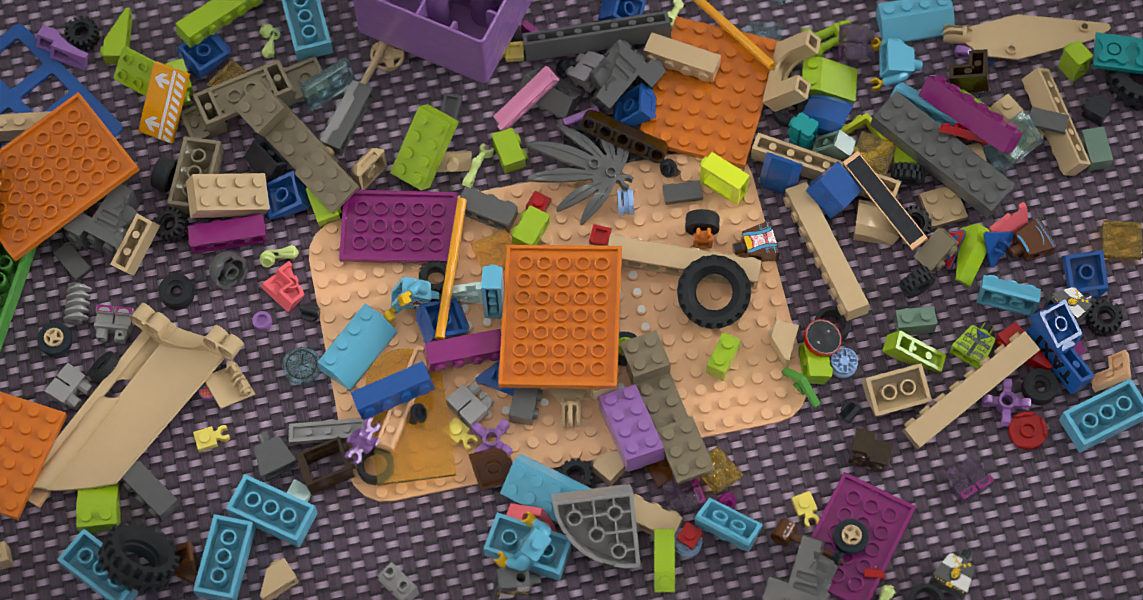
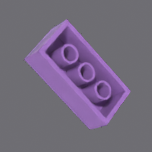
[599,384,664,472]

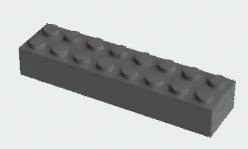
[870,91,1015,219]

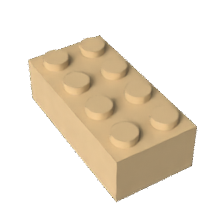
[186,173,270,218]

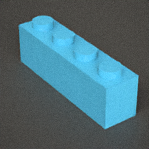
[481,265,504,319]

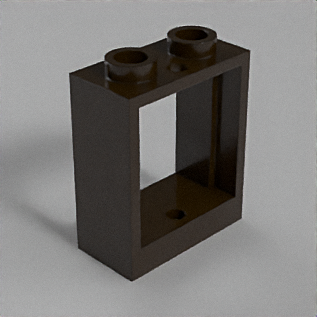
[295,436,356,495]

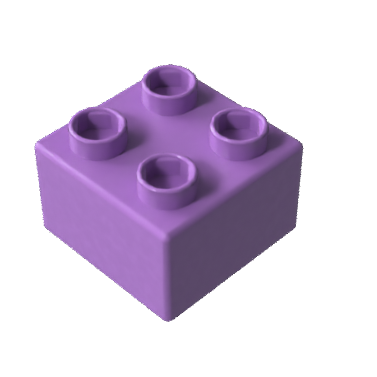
[353,0,532,83]

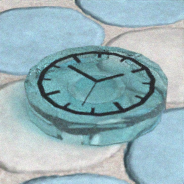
[282,347,320,385]

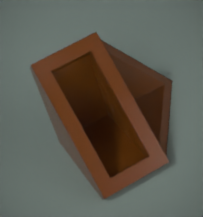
[174,541,199,585]

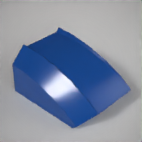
[177,33,231,79]
[614,83,657,126]
[802,94,853,134]
[760,152,803,196]
[265,171,311,219]
[1062,250,1109,298]
[416,298,470,343]
[1030,299,1083,354]

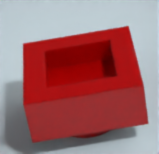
[526,191,551,212]
[589,224,612,246]
[676,522,704,550]
[863,566,884,582]

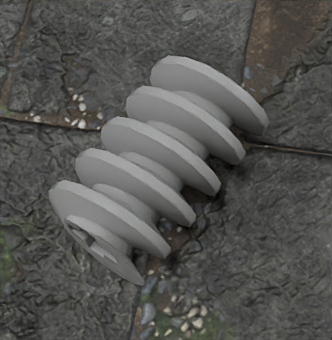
[63,282,92,325]

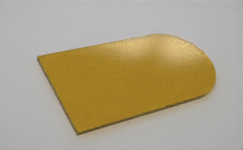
[366,348,456,486]

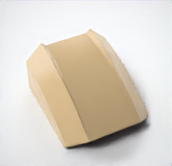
[350,148,387,190]
[853,200,900,246]

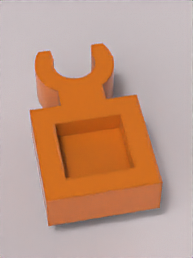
[693,228,713,248]

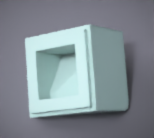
[287,479,311,502]

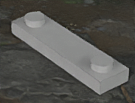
[289,418,365,445]

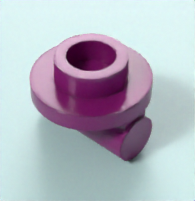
[715,491,736,509]

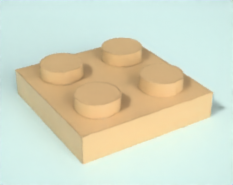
[919,186,968,229]

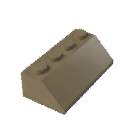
[167,136,224,218]

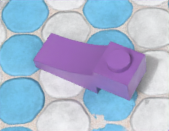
[36,25,88,70]

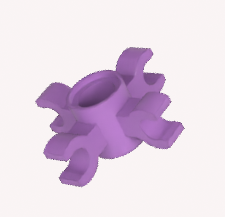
[982,378,1031,427]
[345,417,381,464]
[471,418,513,456]

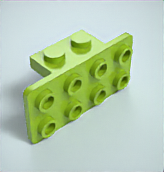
[114,47,155,96]

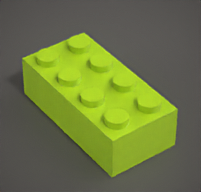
[390,104,459,190]

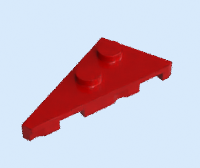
[938,123,989,146]

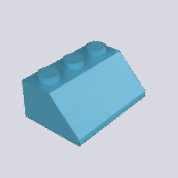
[976,275,1041,316]
[695,497,763,552]

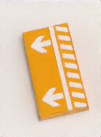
[138,61,190,144]

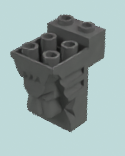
[589,39,666,113]
[63,184,140,260]
[762,535,838,600]

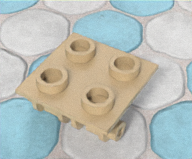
[205,360,255,409]

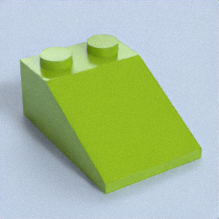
[801,56,857,103]
[76,480,121,533]

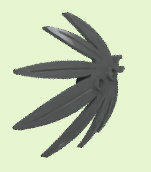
[526,124,634,225]

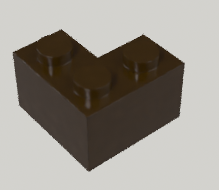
[949,49,990,93]
[848,428,893,472]

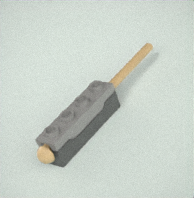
[319,42,388,157]

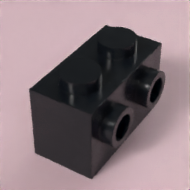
[244,139,289,182]

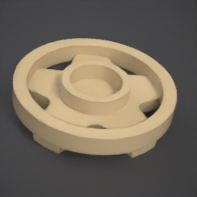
[370,41,405,71]

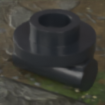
[555,59,576,79]
[660,158,681,178]
[300,303,320,322]
[840,402,862,424]
[409,403,427,425]

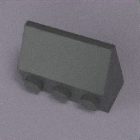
[518,67,586,119]

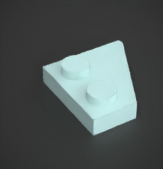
[451,282,483,304]

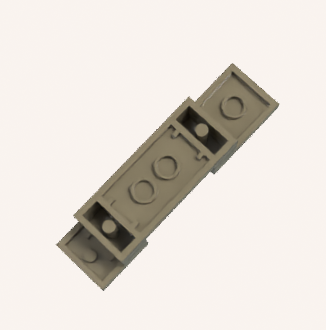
[180,56,330,139]
[233,81,360,214]
[620,330,715,485]

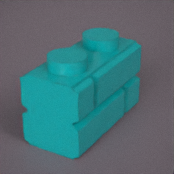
[787,112,819,150]

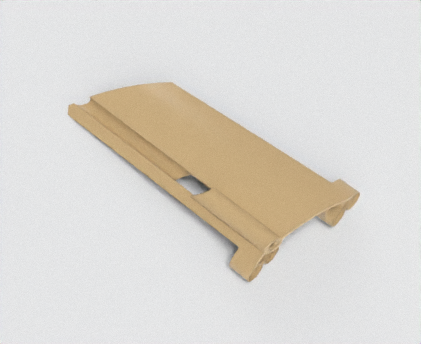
[34,303,244,491]

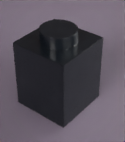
[1081,94,1113,127]

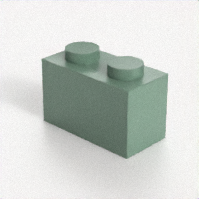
[1079,127,1113,171]
[812,130,856,160]
[893,306,937,335]

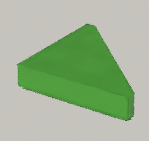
[782,367,821,408]

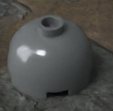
[209,251,248,290]

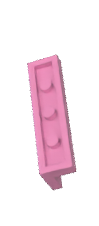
[493,66,559,130]

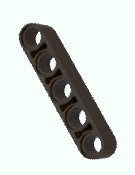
[580,109,669,163]

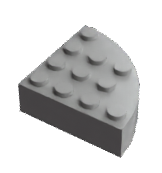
[550,484,641,568]

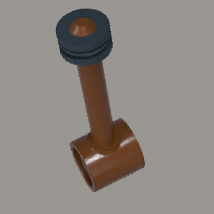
[770,518,845,567]

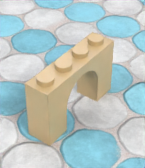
[762,29,821,112]

